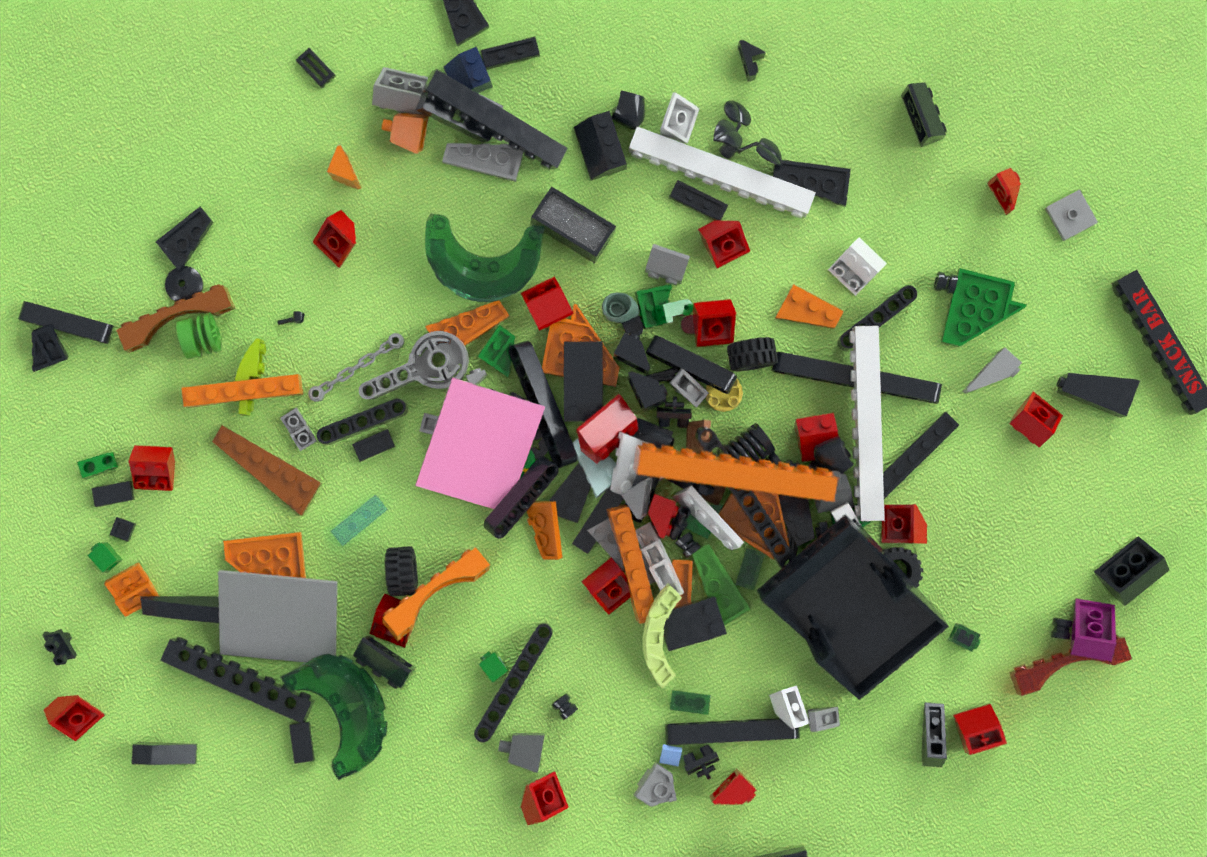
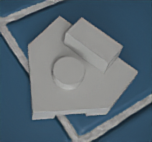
[634,762,677,807]

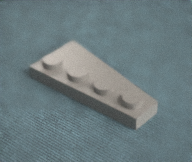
[442,143,524,182]
[587,518,655,584]

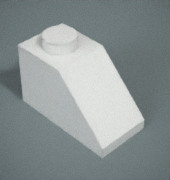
[769,686,810,729]

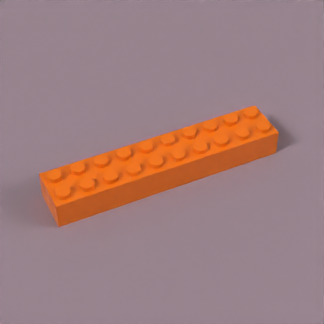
[633,443,838,502]

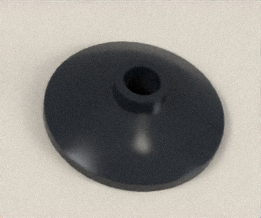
[165,266,203,302]

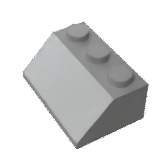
[372,67,428,115]

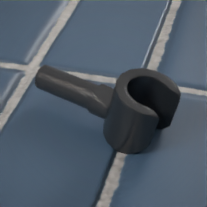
[277,311,304,325]

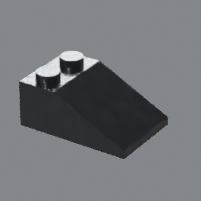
[663,596,727,651]

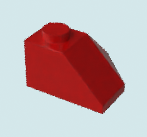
[987,168,1021,215]

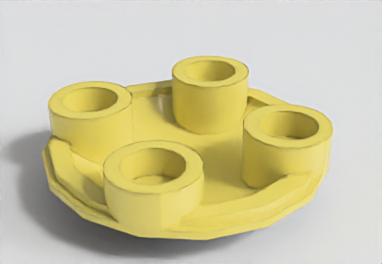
[705,379,743,412]

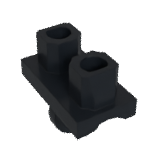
[657,396,692,428]
[42,629,77,665]
[683,744,720,780]

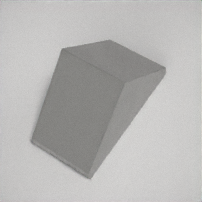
[622,478,653,519]

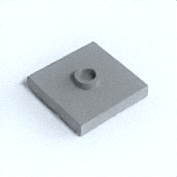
[1045,190,1098,241]

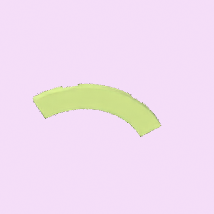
[643,583,682,689]

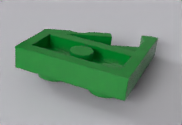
[477,325,515,377]

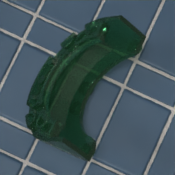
[425,213,545,302]
[280,654,387,780]

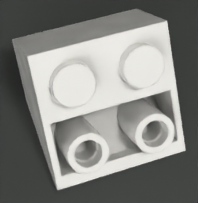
[828,238,887,296]

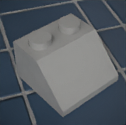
[645,244,690,285]

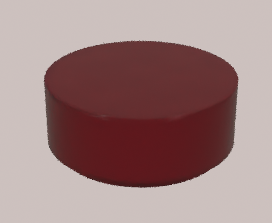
[680,315,695,335]

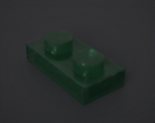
[735,548,765,590]
[670,690,711,715]

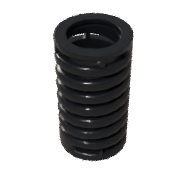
[712,422,775,462]

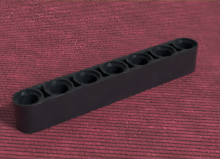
[508,340,578,468]
[474,623,553,742]
[665,718,800,745]

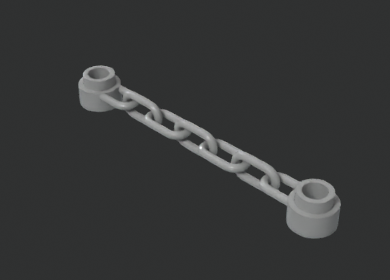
[308,333,404,402]

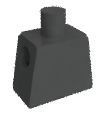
[814,471,854,513]
[498,733,545,773]

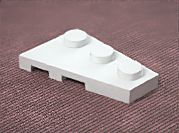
[610,431,648,495]

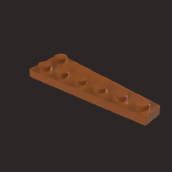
[212,425,322,516]

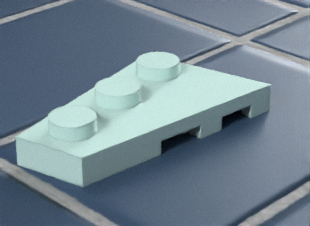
[573,439,616,498]

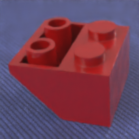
[521,276,574,331]
[128,445,175,491]
[647,494,679,539]
[369,593,419,648]
[953,704,1007,755]

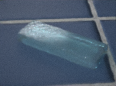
[331,495,388,546]

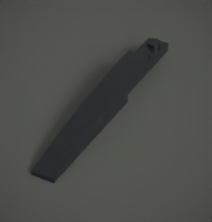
[140,596,219,623]

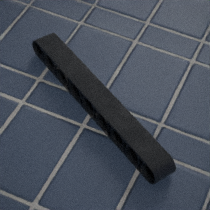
[771,352,942,404]
[695,426,795,569]

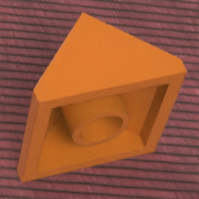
[327,145,361,189]

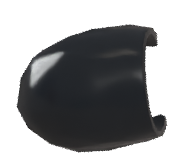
[611,91,645,130]
[814,436,854,474]

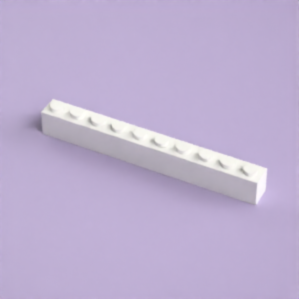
[629,127,816,218]
[849,326,884,521]

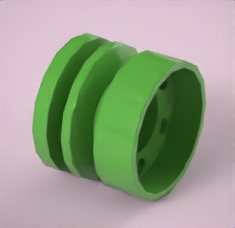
[176,313,222,359]

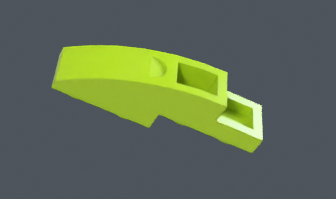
[235,338,266,416]

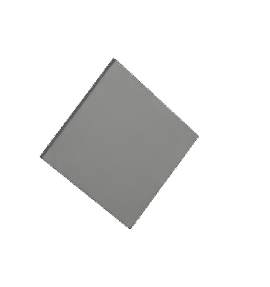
[218,570,338,665]

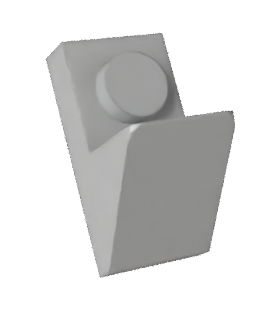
[670,369,709,408]
[808,707,840,732]

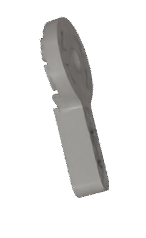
[359,331,469,400]

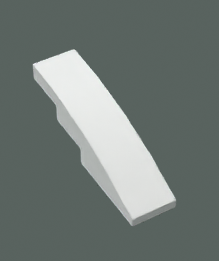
[635,522,684,595]

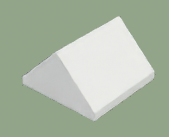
[660,92,700,143]

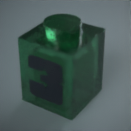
[947,623,981,652]

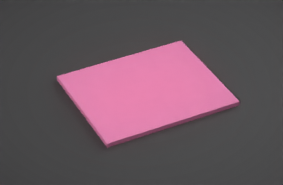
[415,377,545,509]

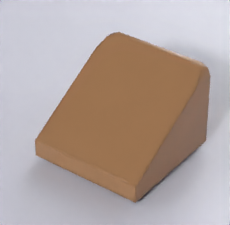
[702,484,726,505]

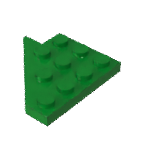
[941,268,1027,347]

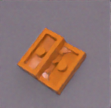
[104,562,159,617]

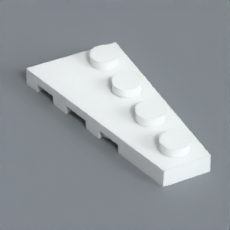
[672,486,744,550]

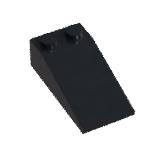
[564,341,604,422]

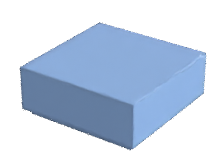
[659,744,682,766]

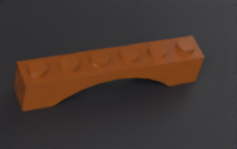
[116,284,236,353]

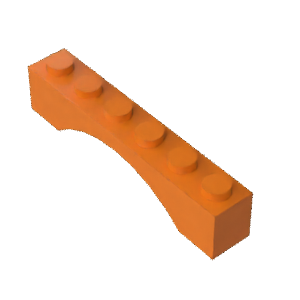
[182,374,303,408]
[607,504,654,624]
[383,547,490,641]

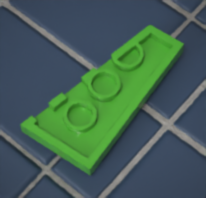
[692,543,751,625]

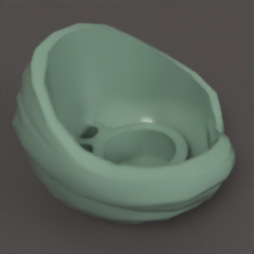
[602,292,639,323]

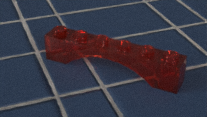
[1009,634,1132,696]

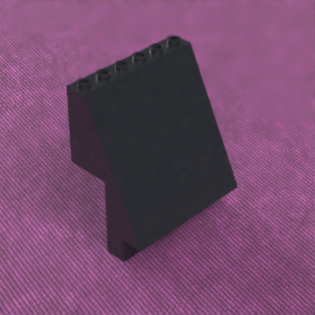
[757,514,949,700]

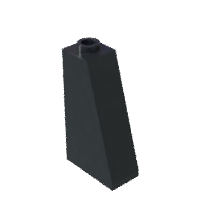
[1056,373,1140,418]

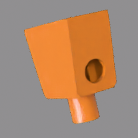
[382,113,429,154]

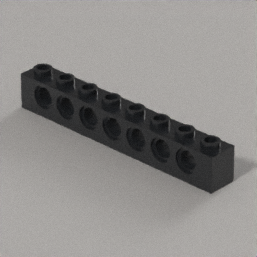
[160,637,315,724]

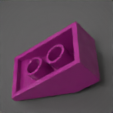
[1071,598,1116,661]

